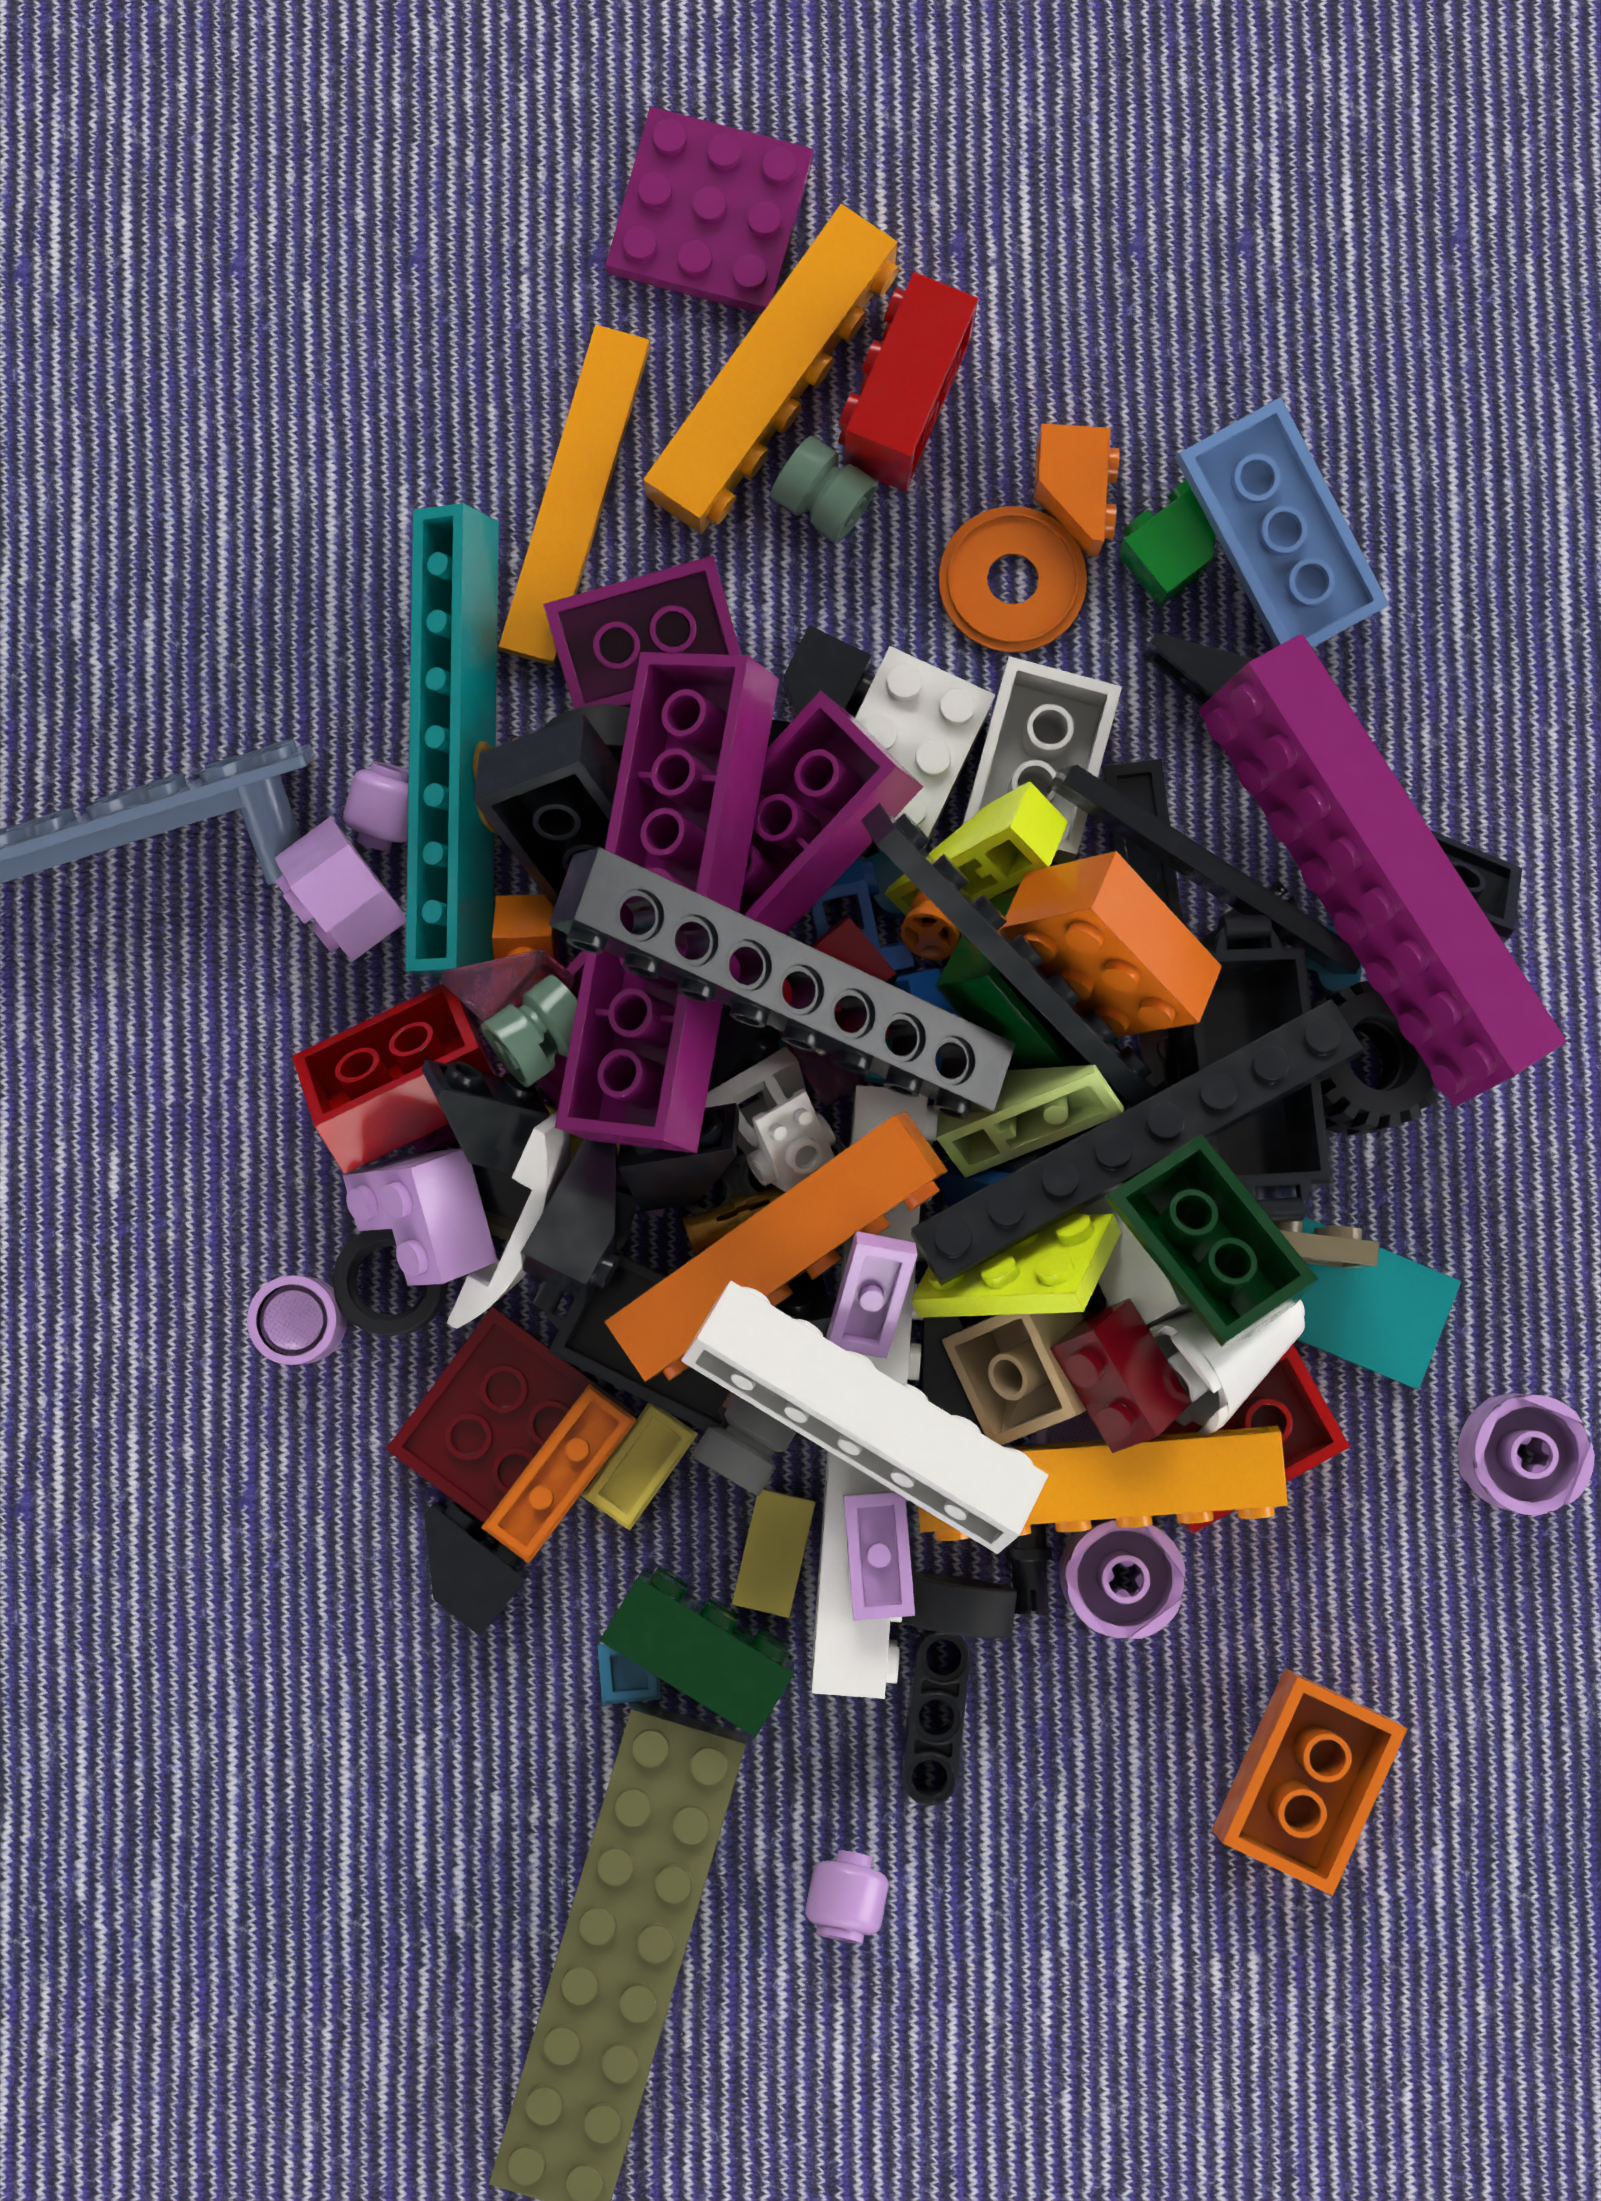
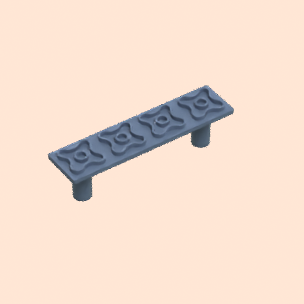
[0,738,314,885]

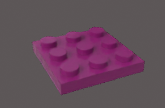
[606,106,814,314]

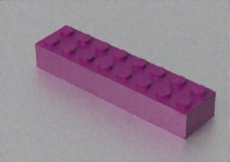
[1198,633,1567,1108]
[555,652,779,1153]
[536,690,923,1107]

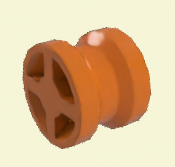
[901,890,961,960]

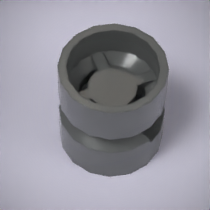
[691,1391,797,1496]

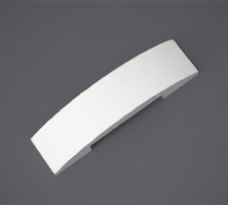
[447,1111,571,1329]

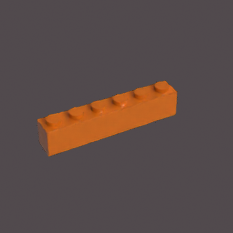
[604,1111,948,1381]

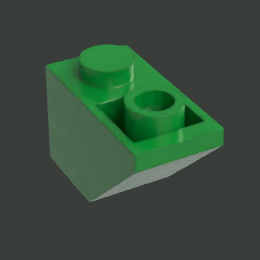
[1118,480,1215,608]

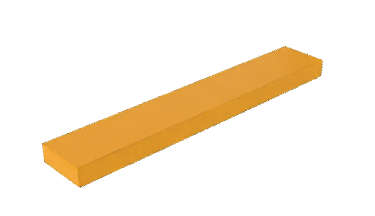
[498,324,651,667]

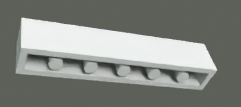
[681,1281,1049,1554]

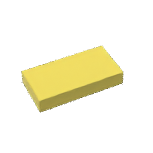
[582,1403,699,1531]
[732,1489,816,1618]

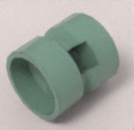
[770,435,878,544]
[481,975,578,1087]

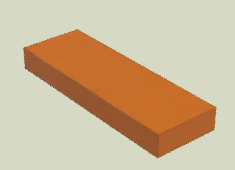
[481,1384,638,1564]

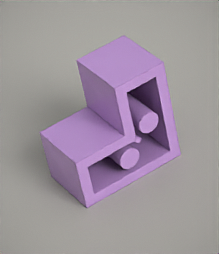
[274,816,406,962]
[342,1148,498,1286]

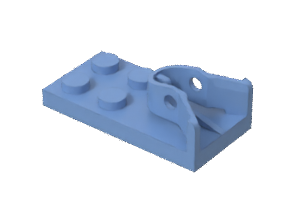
[1175,397,1389,649]

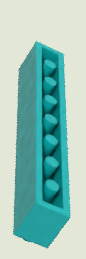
[406,503,499,980]

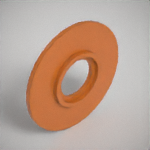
[939,506,1087,653]

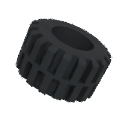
[1311,981,1438,1136]

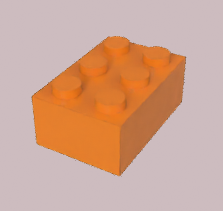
[1001,851,1222,1037]
[1212,1668,1407,1896]

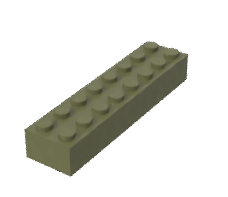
[489,1701,747,2201]

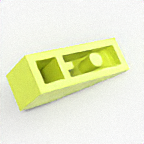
[885,781,1068,916]

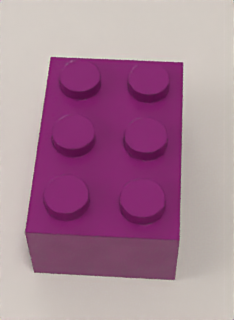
[543,556,741,709]

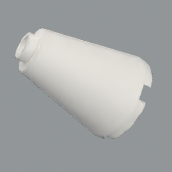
[1148,1300,1305,1435]

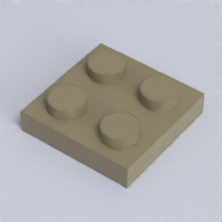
[1274,1221,1379,1269]

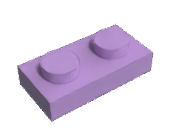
[826,1231,917,1359]
[843,1491,915,1621]

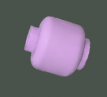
[343,761,409,851]
[805,1850,889,1944]

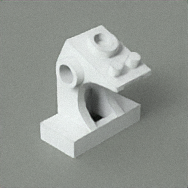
[705,1047,836,1192]

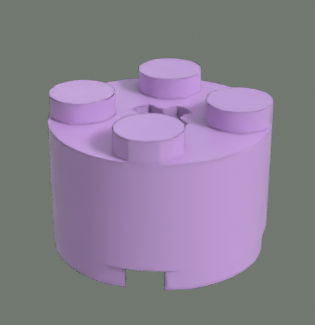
[1458,1393,1595,1516]
[1059,1518,1185,1639]

